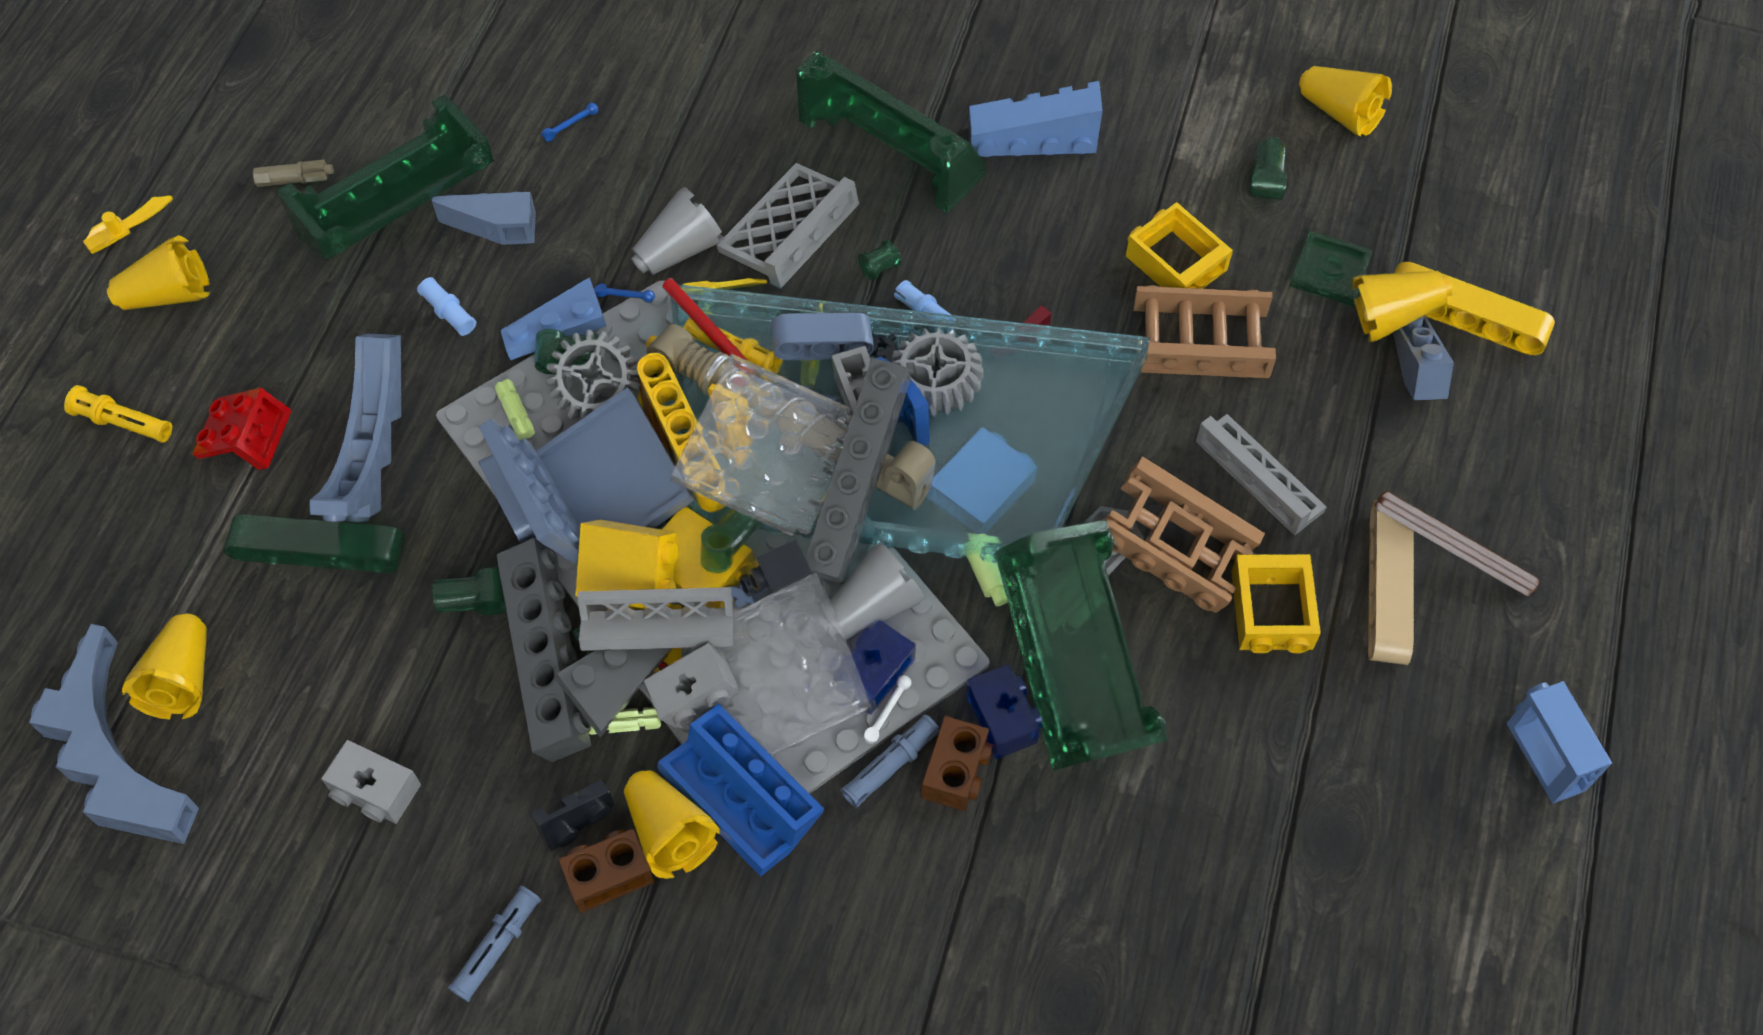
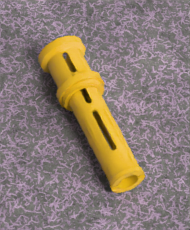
[684,317,783,379]
[64,385,172,443]

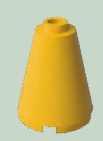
[1299,66,1392,137]
[107,235,209,310]
[1352,271,1452,342]
[122,613,207,720]
[624,770,720,879]

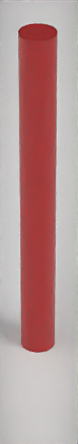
[662,278,756,378]

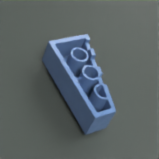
[968,81,1103,157]

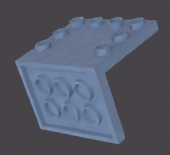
[479,387,695,566]

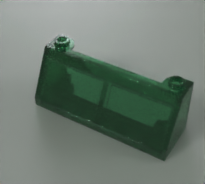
[796,50,987,213]
[276,94,494,260]
[994,519,1168,771]

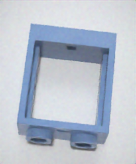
[1507,681,1612,804]

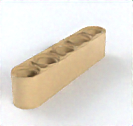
[1368,500,1414,665]

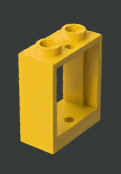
[1126,202,1233,289]
[1231,554,1321,653]

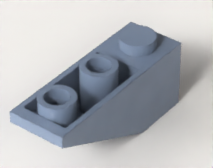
[432,192,536,245]
[1393,315,1454,400]

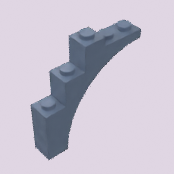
[310,334,401,522]
[29,624,199,844]

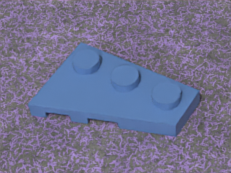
[501,277,607,360]

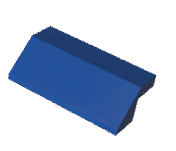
[657,704,824,876]

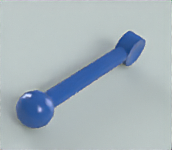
[541,103,598,142]
[594,284,655,303]

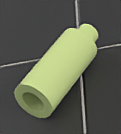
[962,534,1009,606]

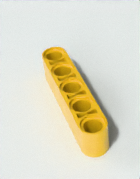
[1394,262,1555,355]
[637,353,729,512]

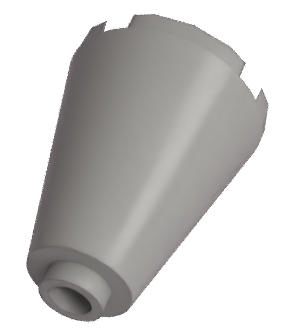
[631,187,724,275]
[820,542,925,641]

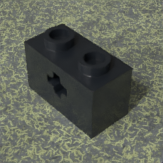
[739,540,813,603]

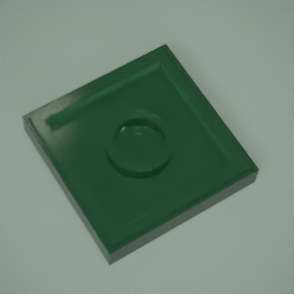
[1289,230,1373,306]

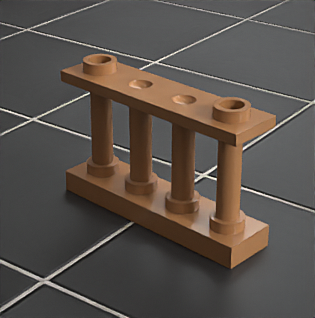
[1133,285,1276,378]

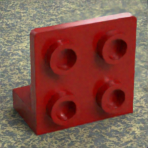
[192,388,292,470]

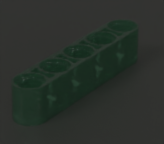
[223,515,405,573]

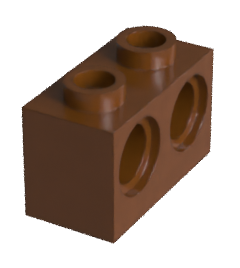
[922,716,993,812]
[559,828,654,914]

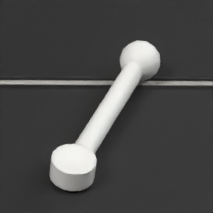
[864,675,912,744]

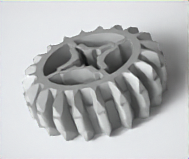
[891,327,984,417]
[546,330,640,420]

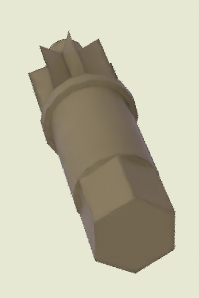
[253,159,334,187]

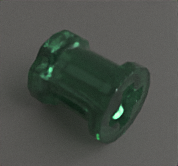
[858,239,902,280]

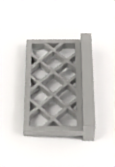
[716,163,859,289]

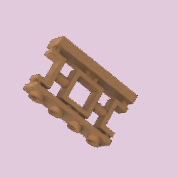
[1094,456,1265,613]

